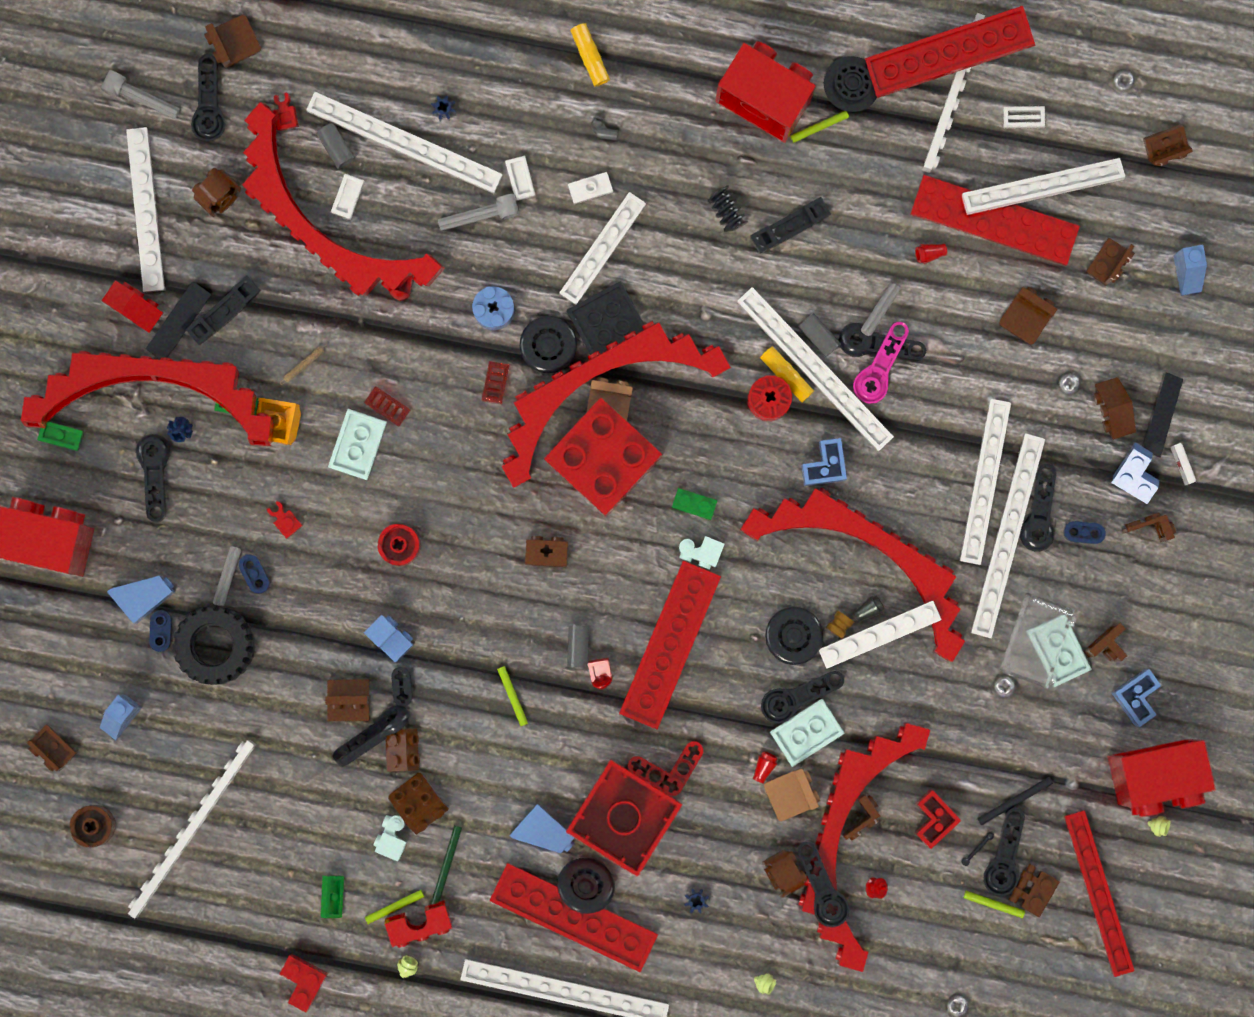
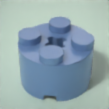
[472,286,515,330]

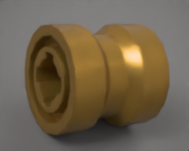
[826,610,854,639]

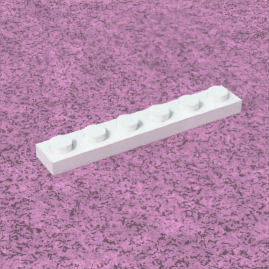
[559,192,646,305]
[819,601,942,669]

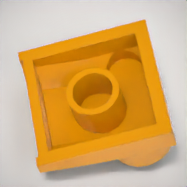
[256,398,301,445]

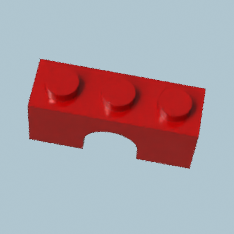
[385,900,452,948]

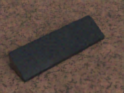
[146,282,211,359]
[1142,372,1183,458]

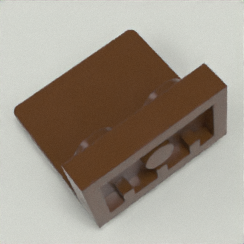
[1085,237,1135,286]

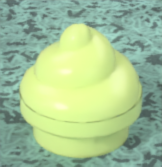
[1148,816,1171,837]
[397,956,418,978]
[754,973,776,995]

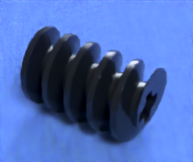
[708,185,748,232]

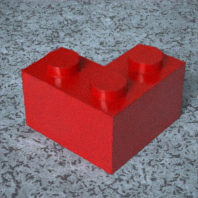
[101,280,163,333]
[914,789,961,849]
[279,954,328,1013]

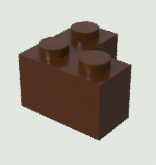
[1093,377,1136,440]

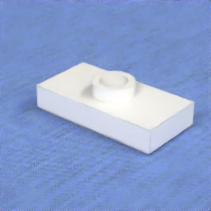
[568,172,613,204]

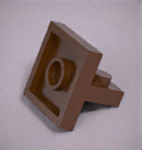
[1083,623,1128,662]
[325,679,370,721]

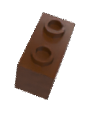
[525,536,568,567]

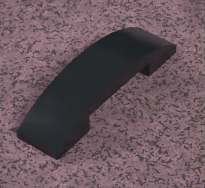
[750,197,831,254]
[185,275,261,345]

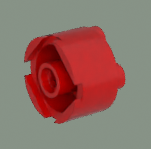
[378,524,421,566]

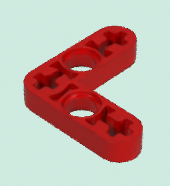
[628,741,703,796]

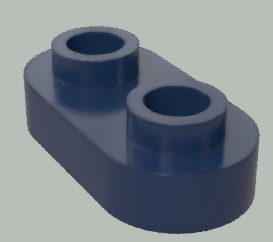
[1063,521,1106,544]
[239,554,270,594]
[149,610,172,652]

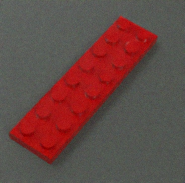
[865,6,1036,98]
[910,175,1080,266]
[619,561,721,730]
[490,863,658,973]

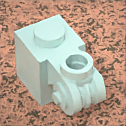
[679,536,724,570]
[373,815,407,861]

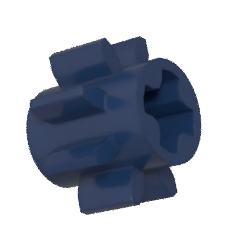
[431,95,456,122]
[167,417,193,442]
[684,888,709,914]

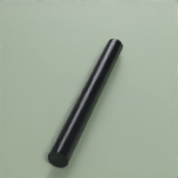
[977,777,1053,826]

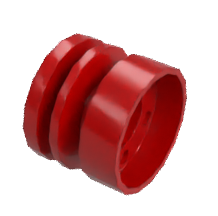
[747,375,792,422]

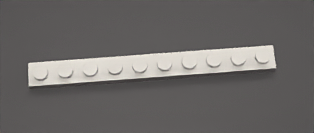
[306,92,503,194]
[737,287,893,451]
[971,434,1045,638]
[128,740,257,919]
[461,959,669,1017]

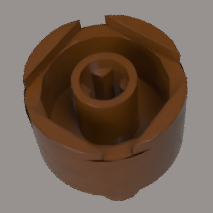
[192,168,241,217]
[70,805,116,848]
[762,849,807,898]

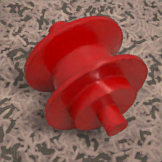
[866,877,888,899]

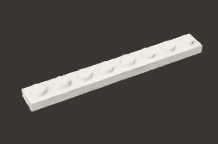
[922,13,985,173]
[126,127,165,293]
[962,158,1125,215]
[960,399,1011,565]

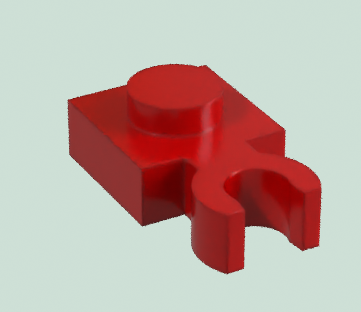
[273,93,299,131]
[267,501,303,539]

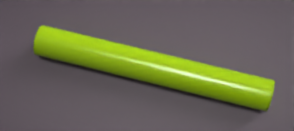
[790,111,849,143]
[497,666,528,726]
[365,890,424,924]
[963,890,1025,918]

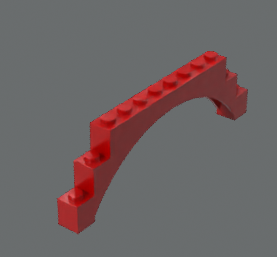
[242,102,445,296]
[501,320,731,488]
[21,351,274,447]
[740,488,965,662]
[798,723,930,972]

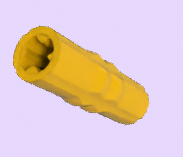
[570,23,610,87]
[760,346,814,403]

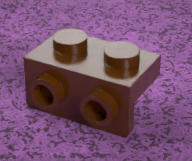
[1143,125,1193,166]
[27,724,77,771]
[385,729,420,772]

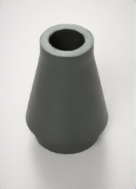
[853,595,885,622]

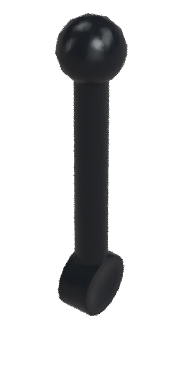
[961,832,994,866]

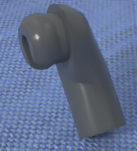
[591,116,618,140]

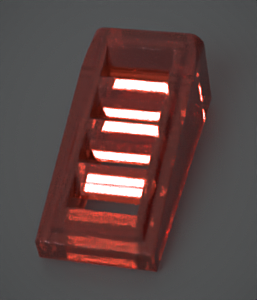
[481,361,510,405]
[364,386,411,427]

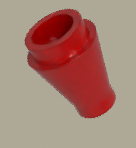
[915,244,947,264]
[753,751,778,784]

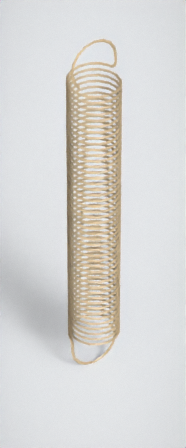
[280,345,327,385]

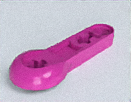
[853,322,909,404]

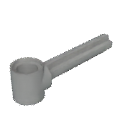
[100,70,180,119]
[438,194,519,231]

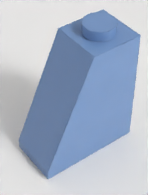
[1173,245,1207,296]
[107,576,175,624]
[100,695,142,740]
[509,804,575,853]

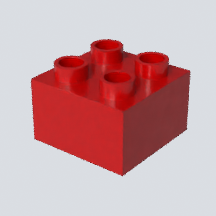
[715,41,816,143]
[544,398,662,517]
[0,497,94,577]
[1107,739,1215,817]
[566,759,682,877]

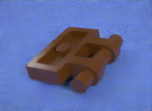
[1009,864,1060,918]

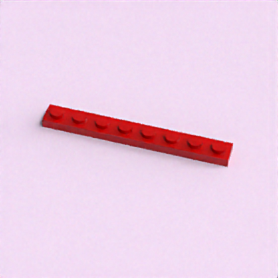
[1064,810,1134,977]

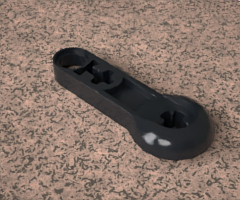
[191,54,226,142]
[839,323,926,361]
[135,434,170,522]
[1020,464,1056,552]
[761,671,844,724]
[332,705,410,767]
[983,808,1025,896]
[798,841,850,927]

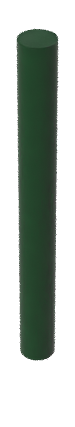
[431,825,462,904]

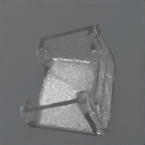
[1000,592,1078,689]

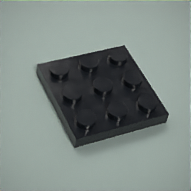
[566,281,644,354]

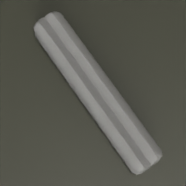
[861,283,900,336]
[213,546,241,606]

